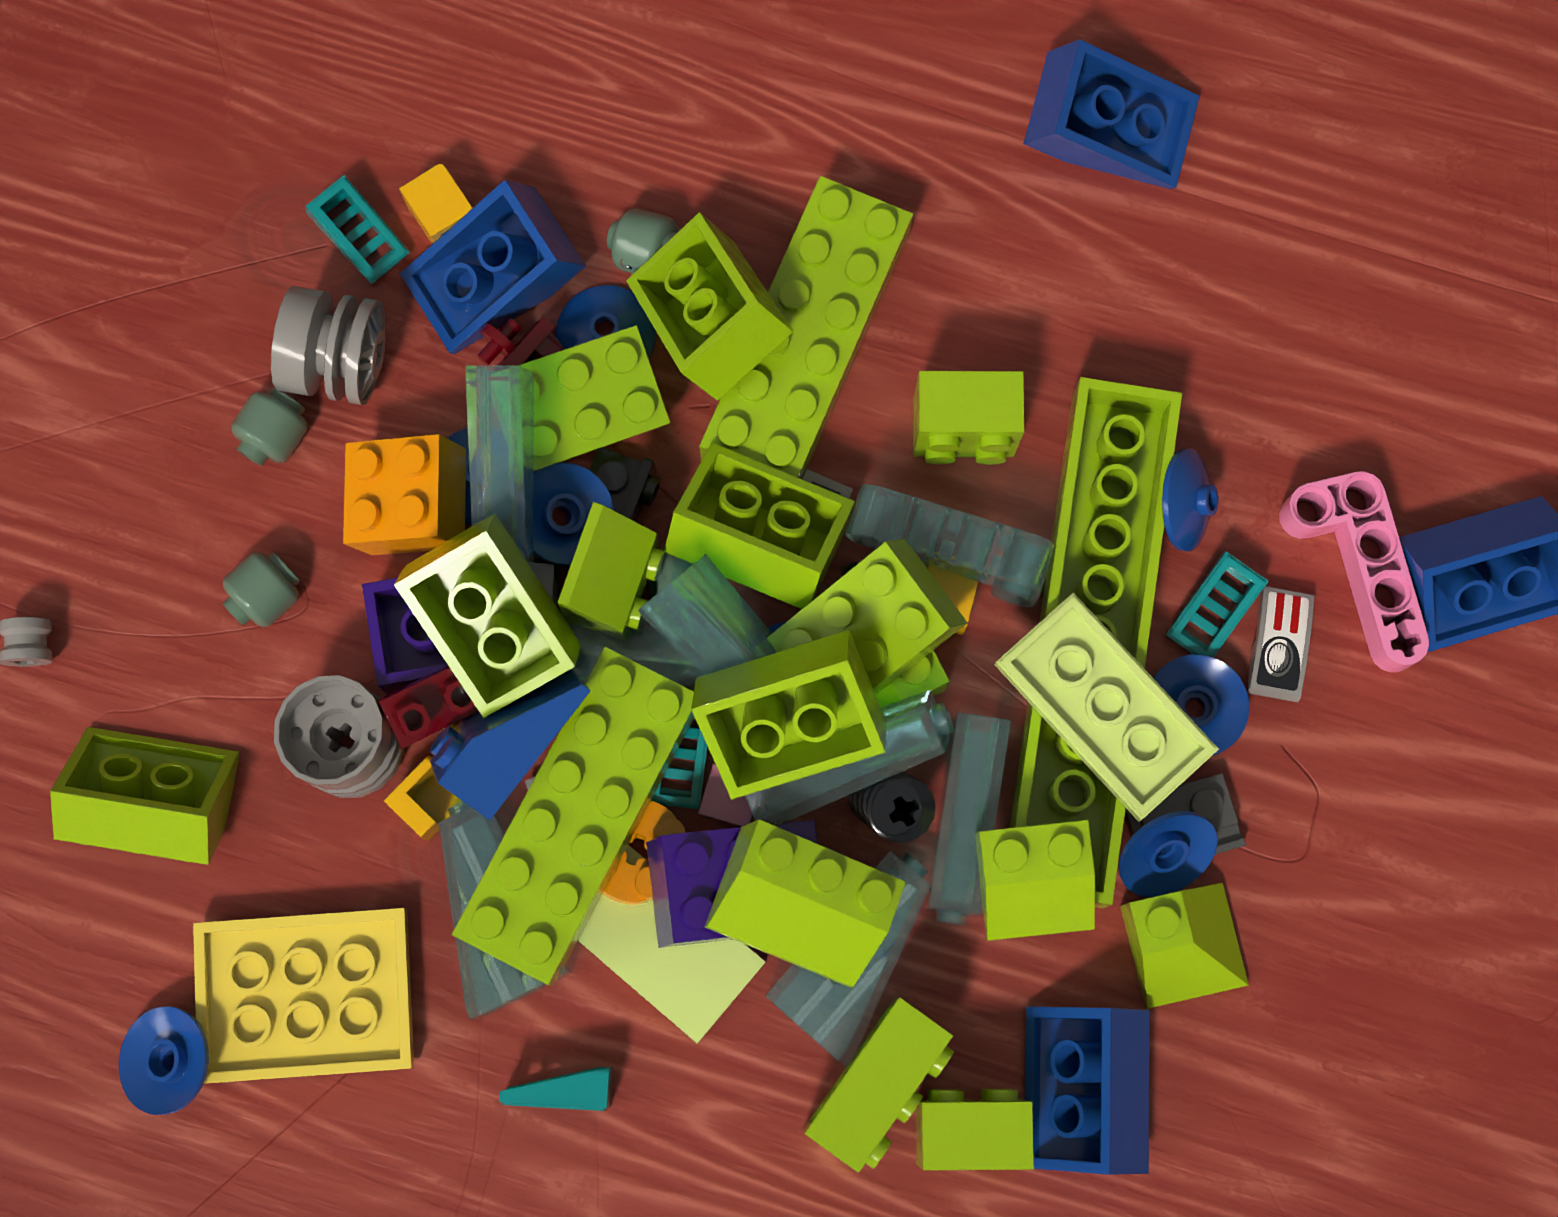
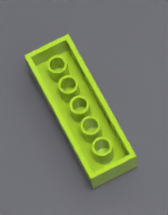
[699,176,913,479]
[452,647,694,987]

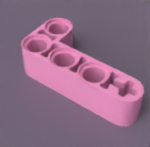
[1279,472,1429,673]

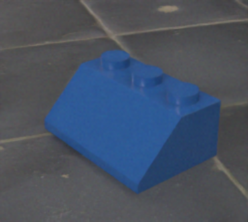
[1399,496,1558,652]
[1025,1007,1150,1175]

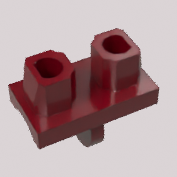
[477,317,565,397]
[378,666,479,749]

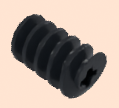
[847,763,936,843]

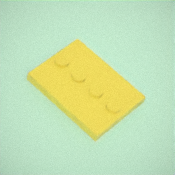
[193,908,414,1084]

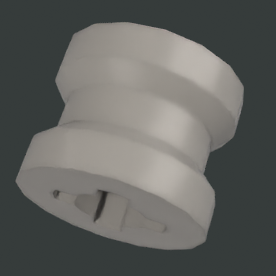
[0,617,52,667]

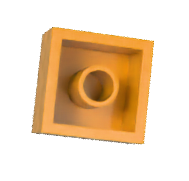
[343,434,466,555]

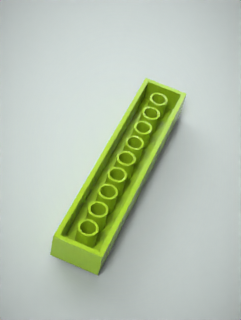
[1010,377,1182,908]

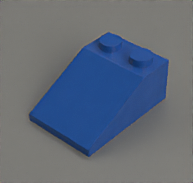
[1023,39,1200,189]
[400,180,586,354]
[430,669,591,820]

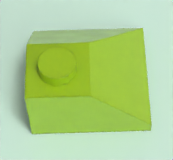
[1120,883,1249,1009]

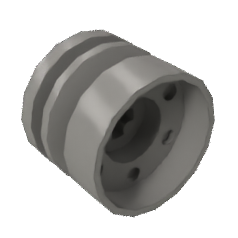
[271,286,386,405]
[274,675,404,798]

